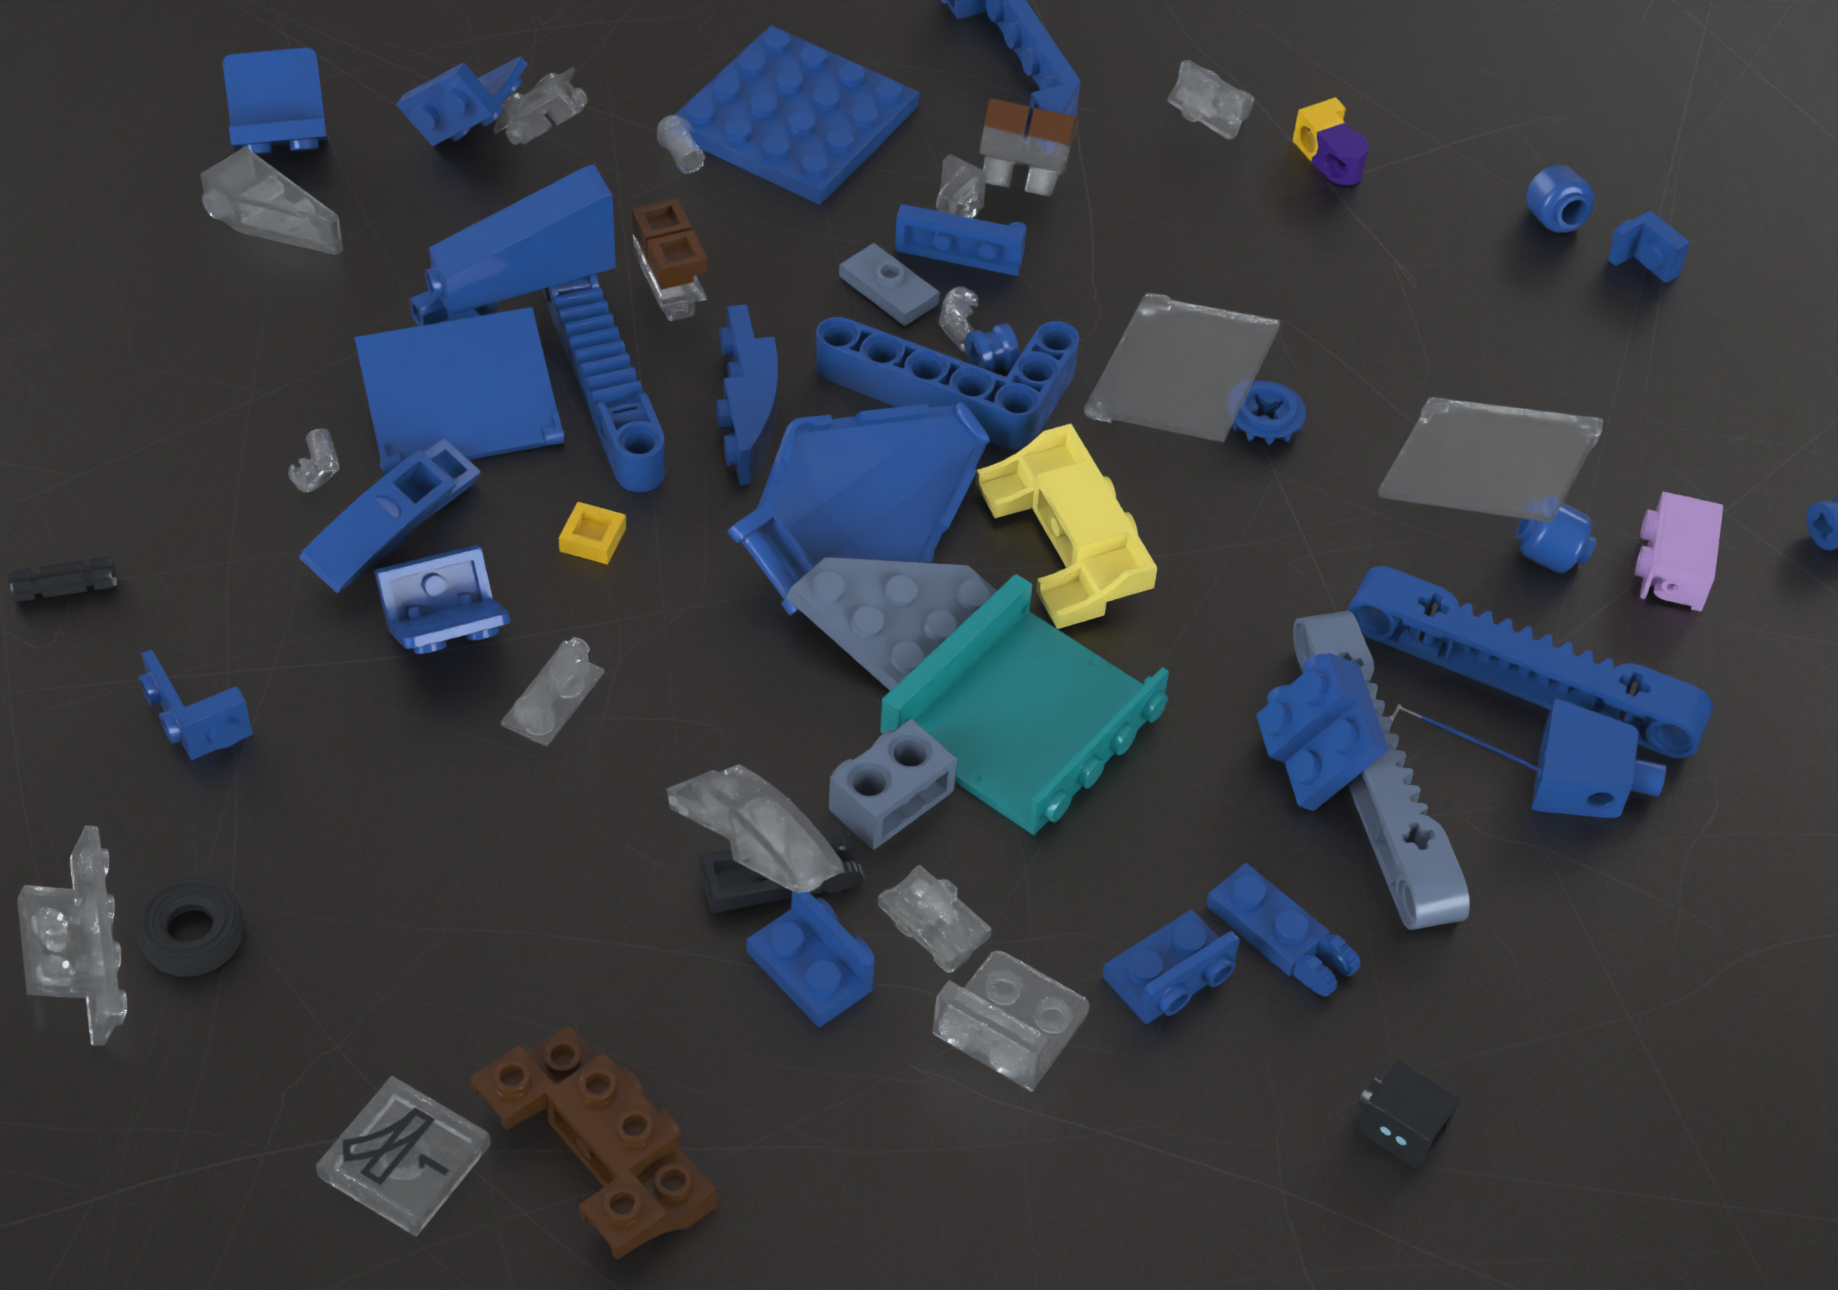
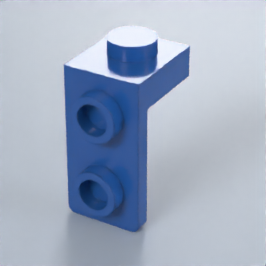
[138,649,253,760]

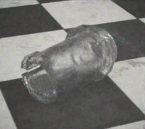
[657,115,705,174]

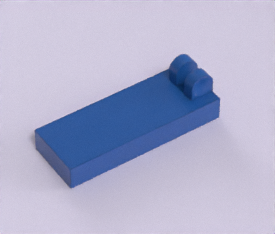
[895,204,1027,276]

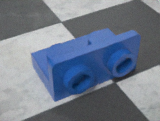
[746,886,875,1028]
[1102,909,1240,1024]

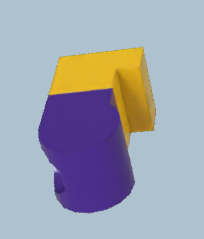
[1292,97,1369,185]

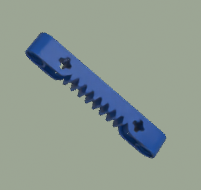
[541,274,666,492]
[1346,566,1714,758]

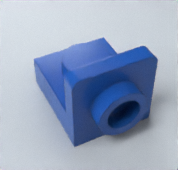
[1608,210,1690,283]

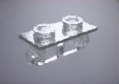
[493,67,588,145]
[501,637,604,747]

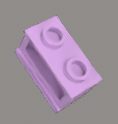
[1635,491,1723,612]

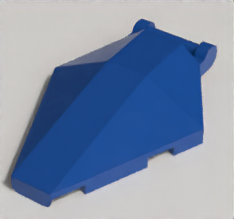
[727,402,990,616]

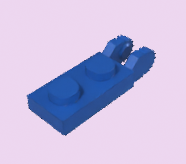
[1206,863,1361,997]

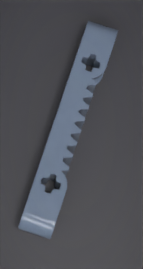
[1293,610,1470,930]

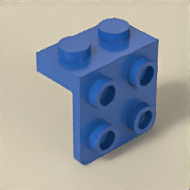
[223,47,327,156]
[396,56,527,146]
[374,545,510,654]

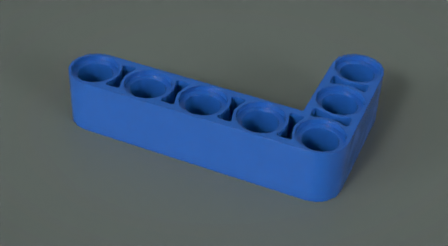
[815,317,1079,450]

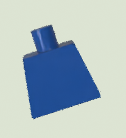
[1531,698,1666,819]

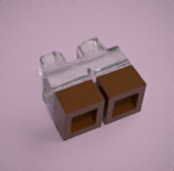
[979,98,1080,197]
[632,198,708,321]

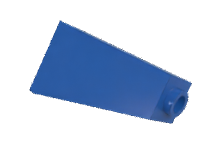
[425,164,616,315]

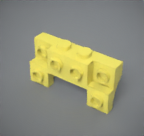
[975,424,1157,629]

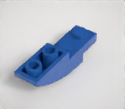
[716,304,778,485]
[299,438,481,594]

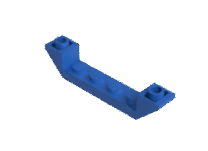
[941,0,1080,156]

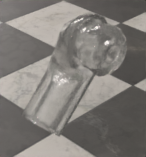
[938,286,979,352]

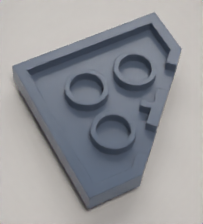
[786,557,997,691]

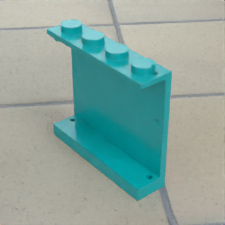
[880,574,1169,835]

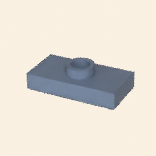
[839,243,940,326]

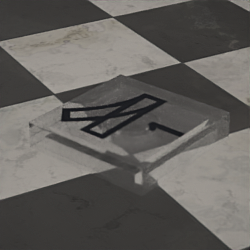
[316,1076,491,1237]

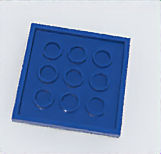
[669,25,920,205]

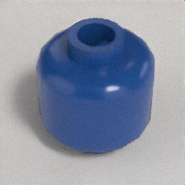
[1526,165,1595,233]
[1515,498,1597,573]

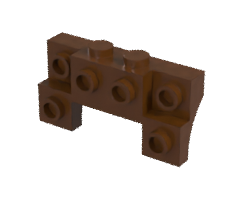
[470,1025,717,1260]

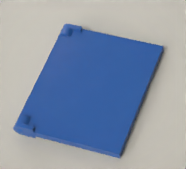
[354,307,565,475]

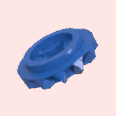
[1226,381,1306,446]

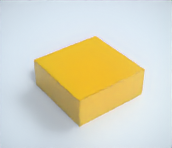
[558,502,626,565]

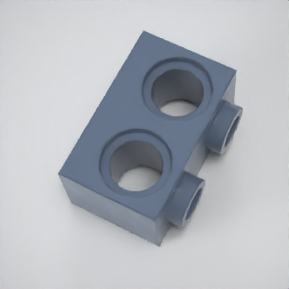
[829,719,957,850]

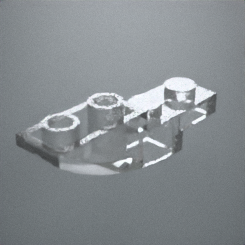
[667,764,844,893]

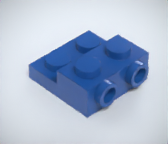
[1256,652,1389,811]

